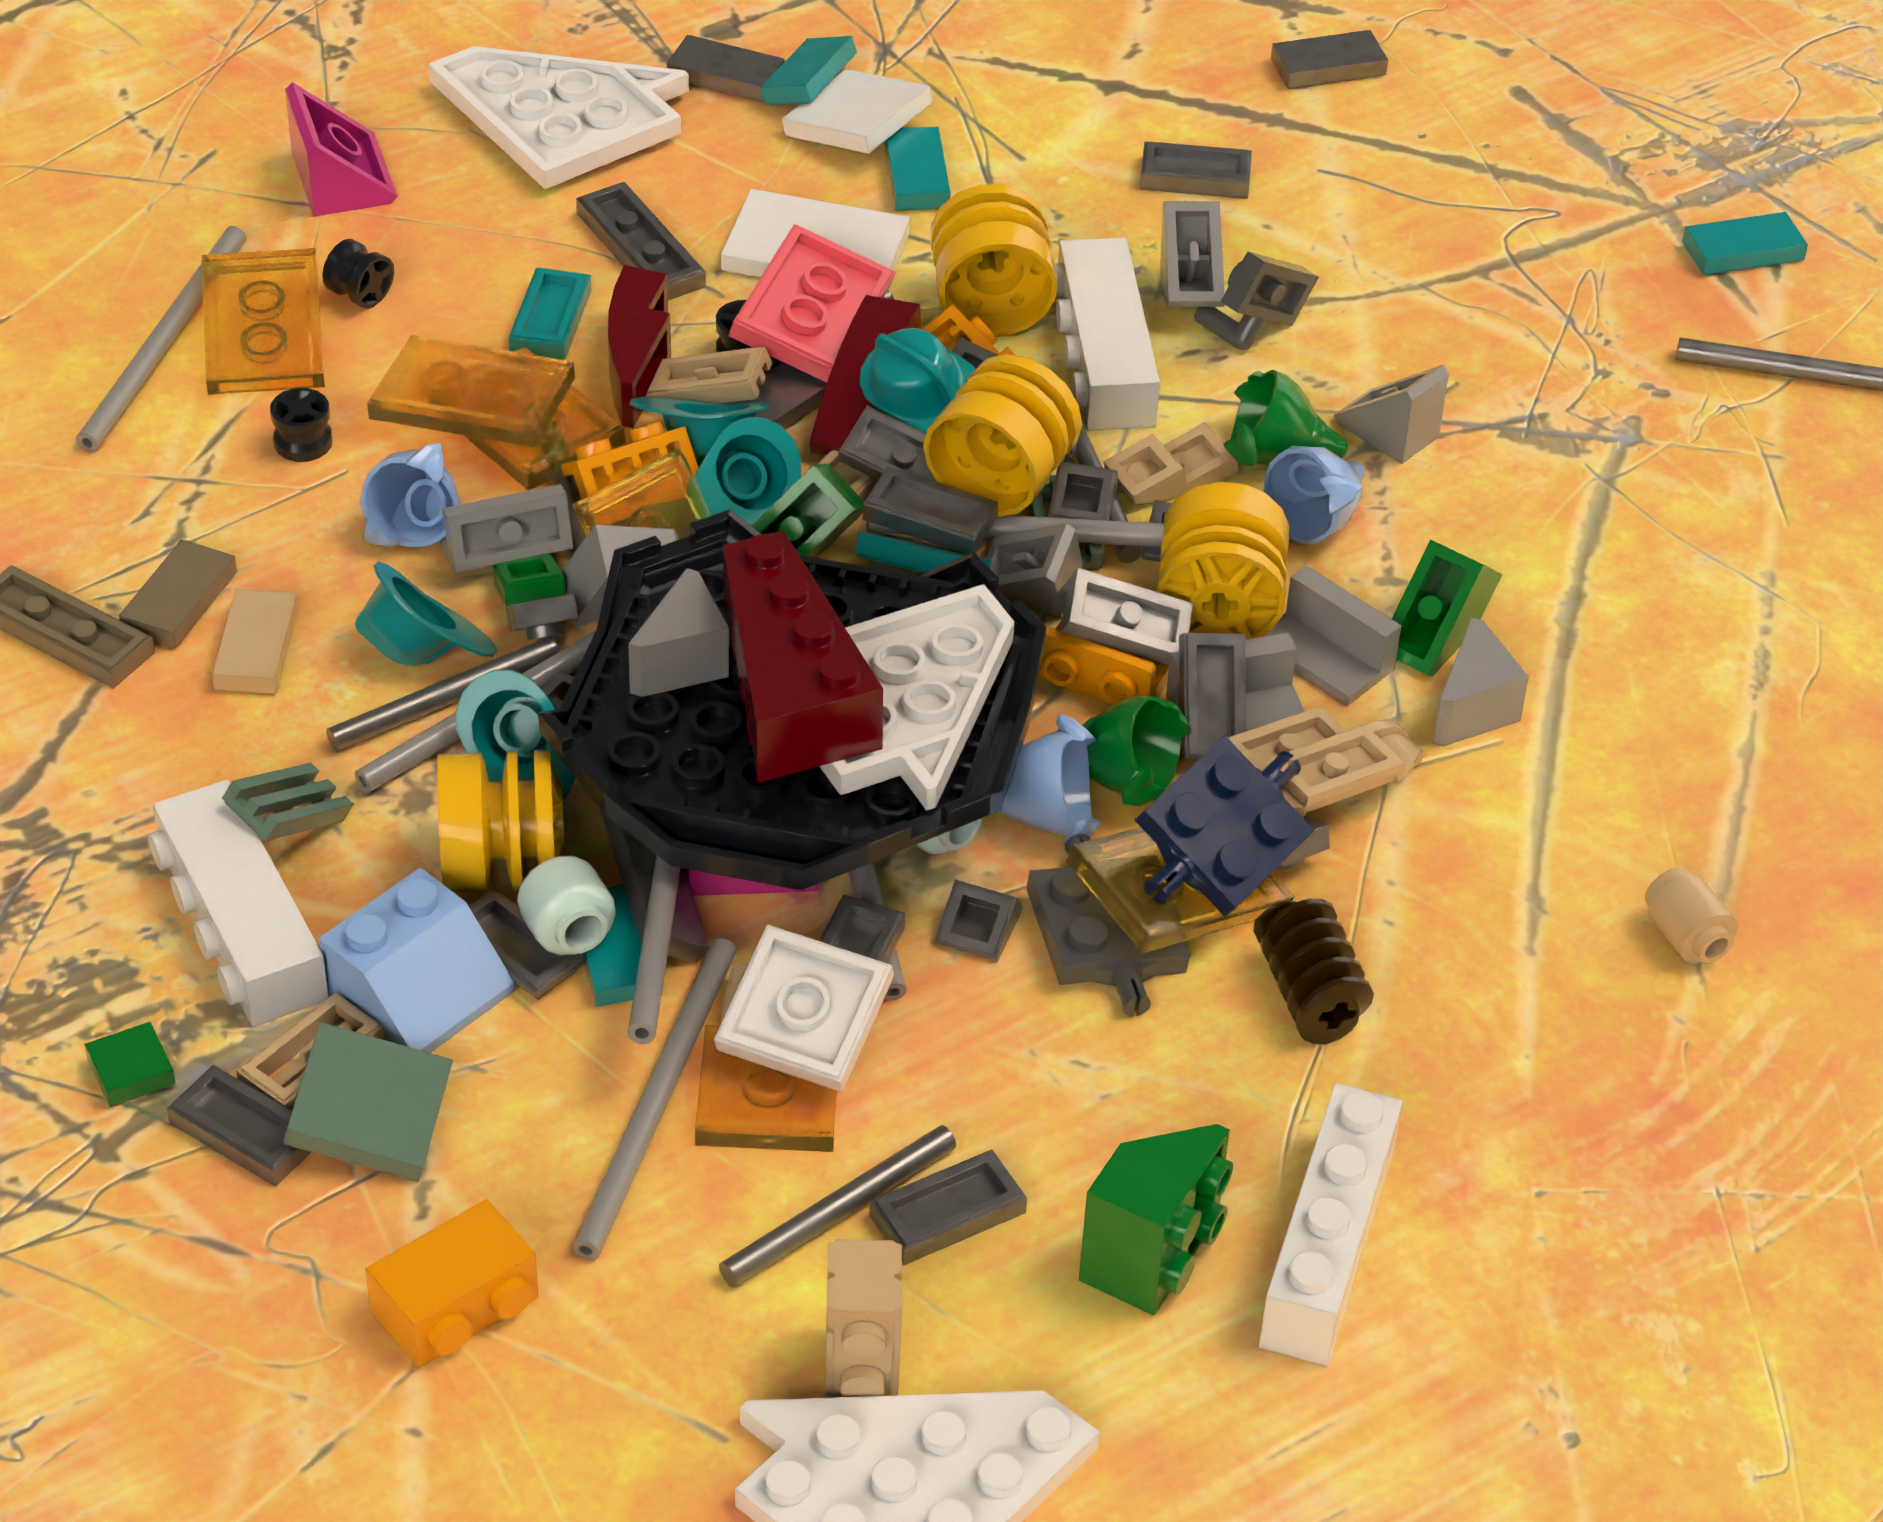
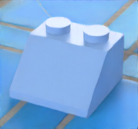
[318,867,515,1053]

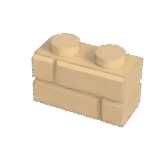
[825,1239,902,1398]

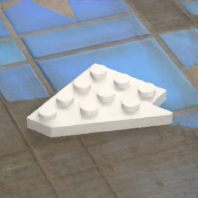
[428,46,689,189]
[819,584,1014,810]
[735,1391,1100,1522]

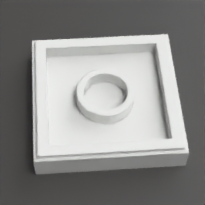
[782,69,933,154]
[714,924,894,1092]

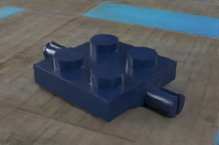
[1134,735,1315,917]

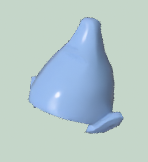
[360,443,461,547]
[1264,446,1365,544]
[998,713,1102,846]

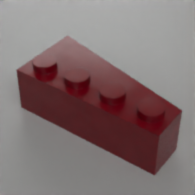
[723,530,883,783]

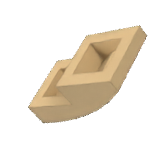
[1103,422,1239,504]

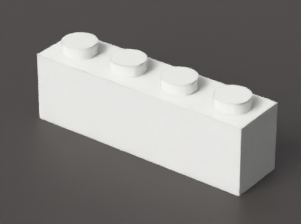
[1054,237,1160,430]
[148,780,328,1027]
[1259,1083,1403,1367]

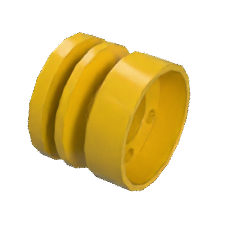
[930,184,1057,337]
[923,354,1082,517]
[1157,482,1289,640]
[437,750,565,892]

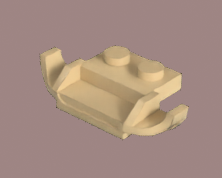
[1228,706,1423,817]

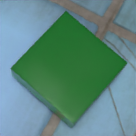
[492,554,566,607]
[85,1022,176,1107]

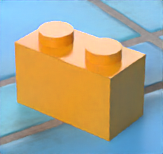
[365,1199,539,1368]

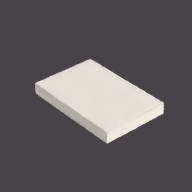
[721,189,911,278]

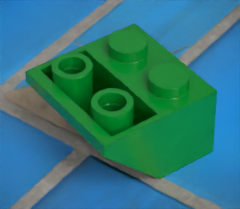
[1078,1124,1233,1316]

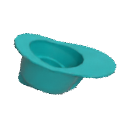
[860,328,976,434]
[629,397,770,468]
[690,417,801,525]
[355,561,497,666]
[456,670,576,800]

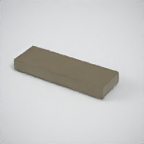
[0,565,155,689]

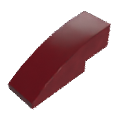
[608,265,671,428]
[809,295,922,455]

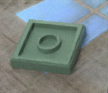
[283,1022,453,1182]

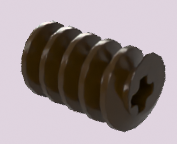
[1253,898,1374,1045]

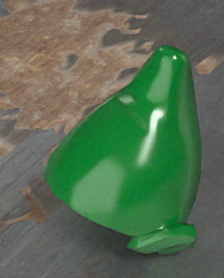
[1223,369,1348,466]
[1082,696,1191,806]

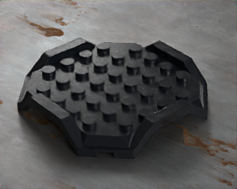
[538,509,1046,890]

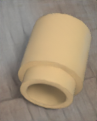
[1645,868,1738,964]

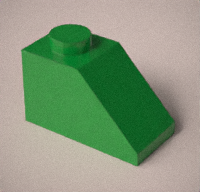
[751,464,864,557]
[1392,539,1503,677]

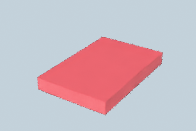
[728,224,896,383]

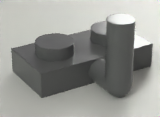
[1194,251,1319,350]

